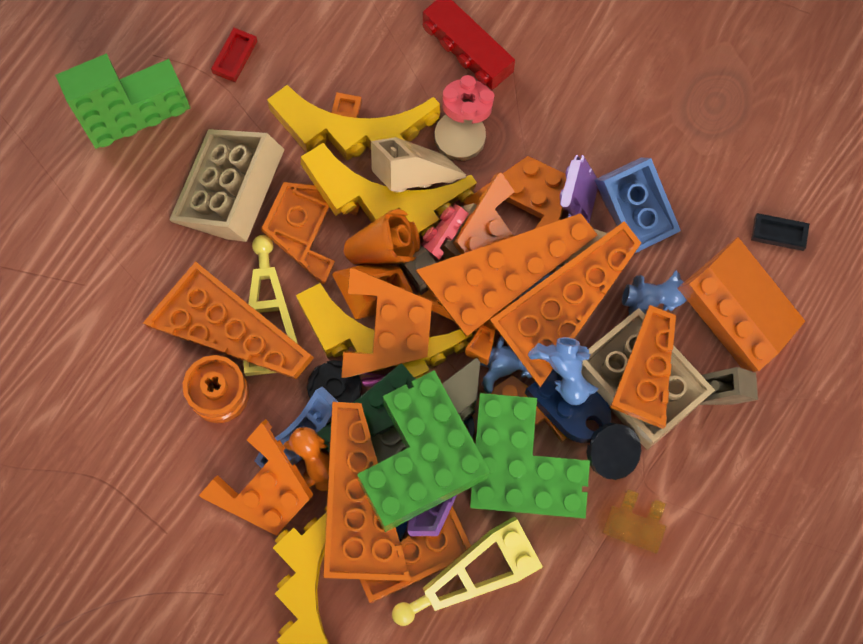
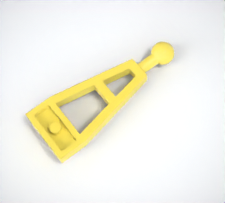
[243,235,298,376]
[392,516,543,626]

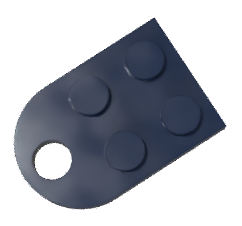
[525,369,611,443]

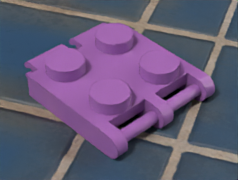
[560,155,598,223]

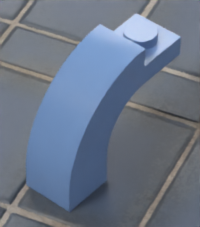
[255,386,338,468]

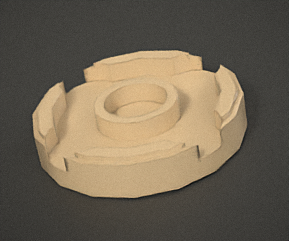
[434,115,486,161]

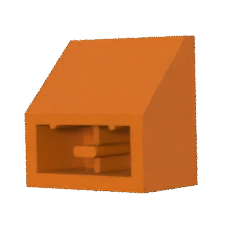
[332,264,412,320]

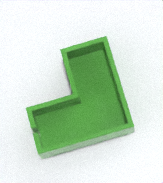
[55,53,190,149]
[357,370,490,532]
[470,393,590,519]

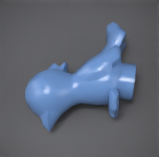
[622,270,687,315]
[480,336,532,394]
[528,337,599,405]

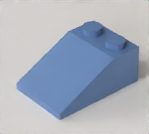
[595,157,681,254]

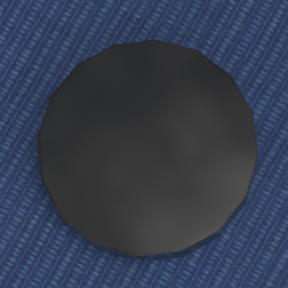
[307,360,362,403]
[586,423,642,480]

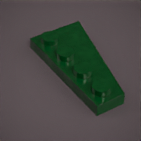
[317,363,416,454]

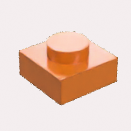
[331,92,362,118]

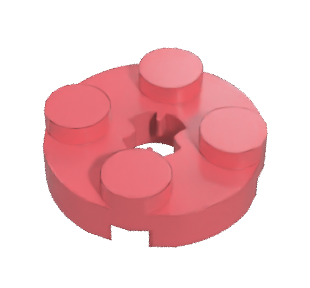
[442,75,495,124]

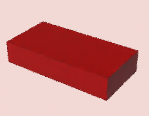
[211,27,258,83]

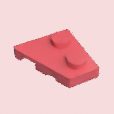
[421,204,469,259]

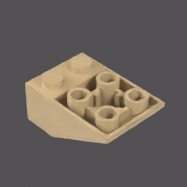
[371,137,466,192]

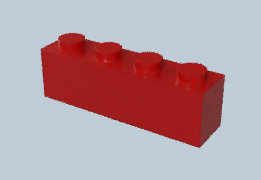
[422,0,515,90]

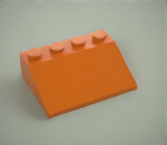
[678,237,805,372]

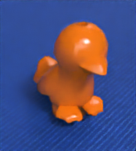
[283,427,330,491]

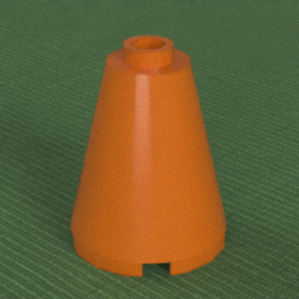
[344,209,420,264]

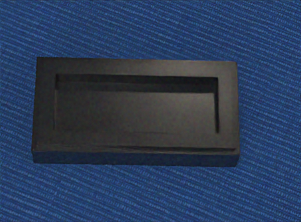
[751,213,810,251]

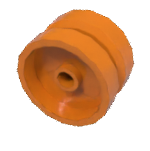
[182,355,250,423]

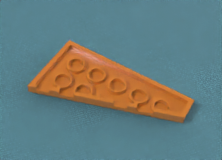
[416,213,598,337]
[490,221,641,387]
[143,261,314,379]
[323,402,411,581]

